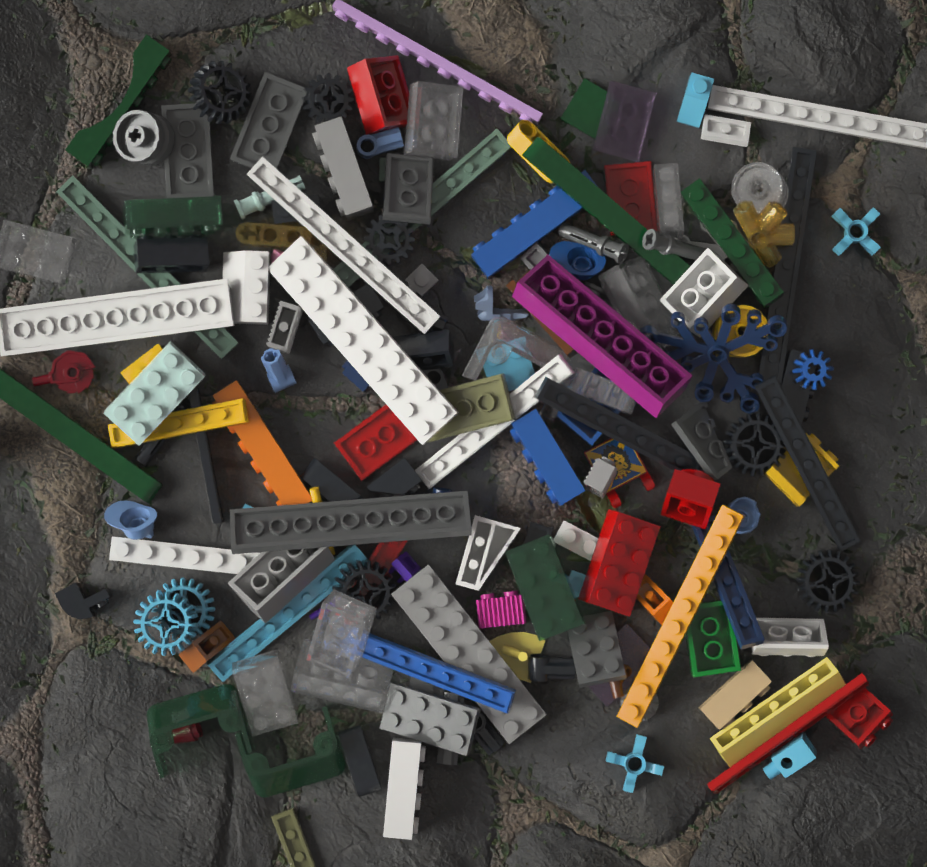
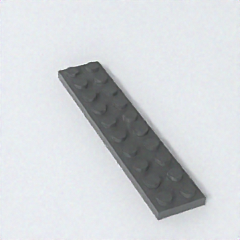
[230,491,472,554]

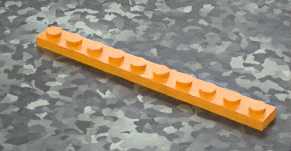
[616,505,745,728]

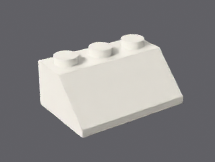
[223,251,271,325]
[752,618,829,657]

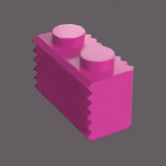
[476,590,526,629]

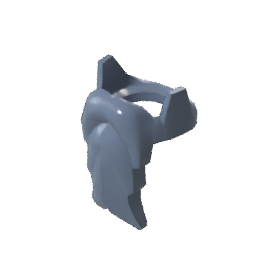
[474,285,529,323]

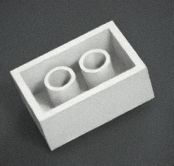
[660,248,749,337]

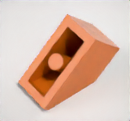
[636,574,673,625]

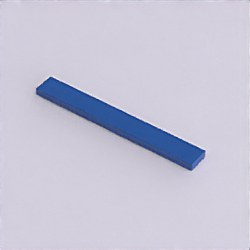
[334,623,516,714]

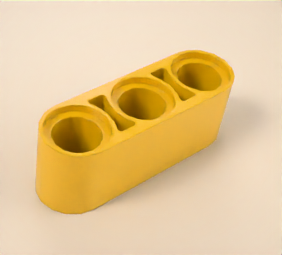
[507,120,570,183]

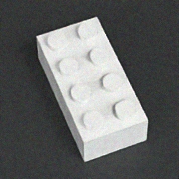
[383,737,426,840]

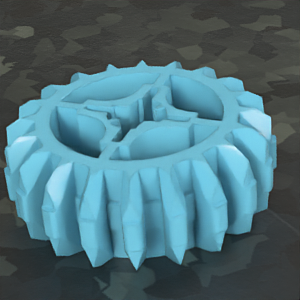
[151,577,216,642]
[133,591,199,656]

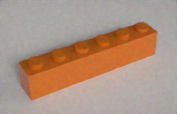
[212,380,312,506]

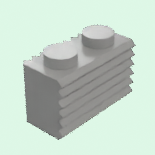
[266,301,303,354]
[583,456,617,498]

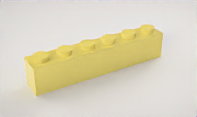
[710,657,846,767]

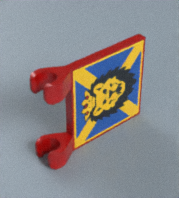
[584,438,655,508]

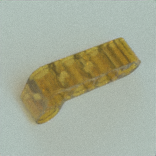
[236,222,328,263]

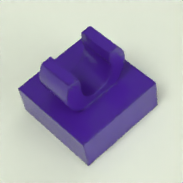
[389,551,421,583]

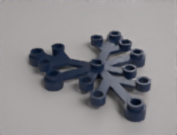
[640,303,787,413]

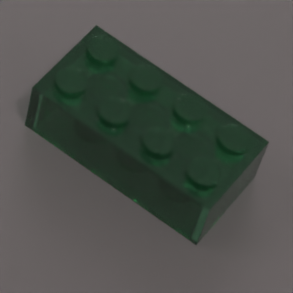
[123,196,223,239]
[505,535,586,641]

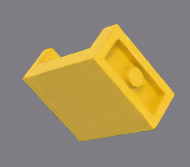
[765,433,839,507]

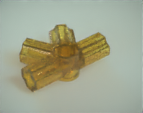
[733,200,795,267]

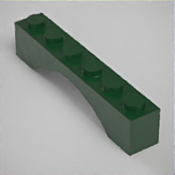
[65,34,172,169]
[680,178,784,309]

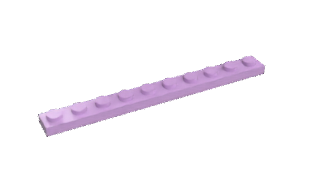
[332,0,543,125]

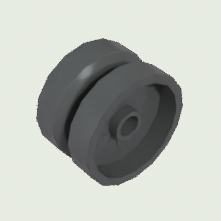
[113,110,174,165]

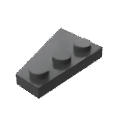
[671,402,732,481]

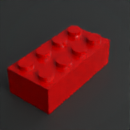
[578,509,661,617]

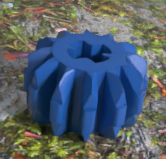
[792,349,834,390]

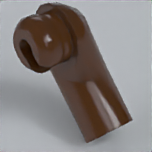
[610,664,632,698]

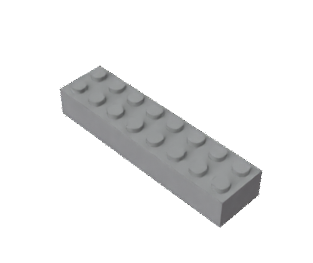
[391,564,547,744]

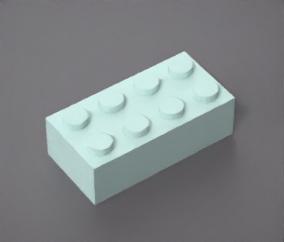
[104,341,205,446]

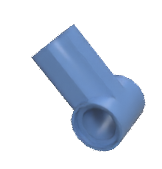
[356,127,404,159]
[261,348,297,393]

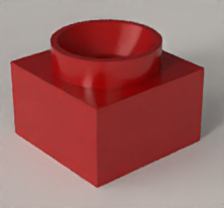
[661,469,720,529]

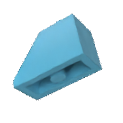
[676,72,714,128]

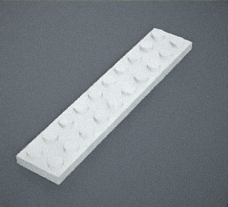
[268,236,459,445]
[0,279,235,356]

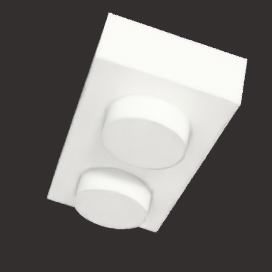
[701,115,751,147]
[553,520,598,561]

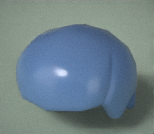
[727,497,761,534]

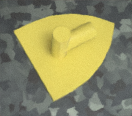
[490,632,546,683]

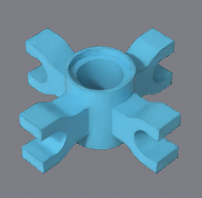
[831,207,881,256]
[606,734,664,793]

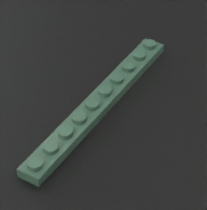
[333,129,512,288]
[56,176,239,360]

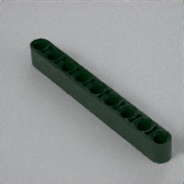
[522,136,690,285]
[0,368,163,504]

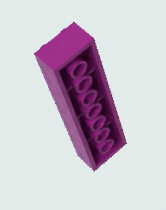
[512,255,693,418]

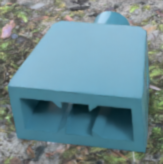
[763,732,817,780]

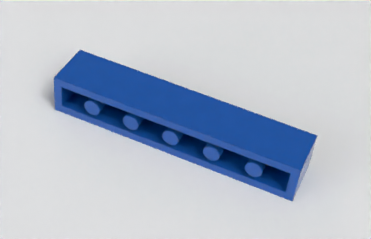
[471,170,598,279]

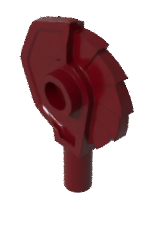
[32,350,96,394]

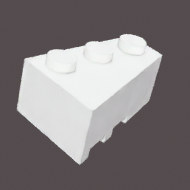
[456,515,521,591]

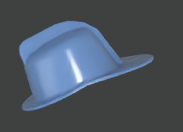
[104,500,157,540]

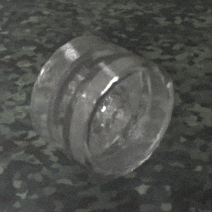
[731,162,788,218]

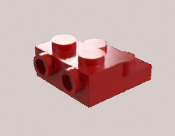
[826,688,893,749]

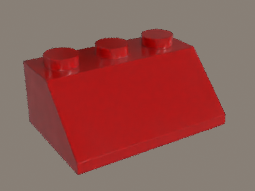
[347,55,418,135]

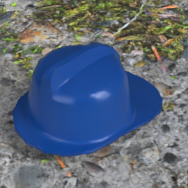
[549,241,606,281]

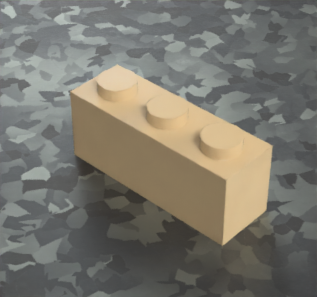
[698,660,772,730]

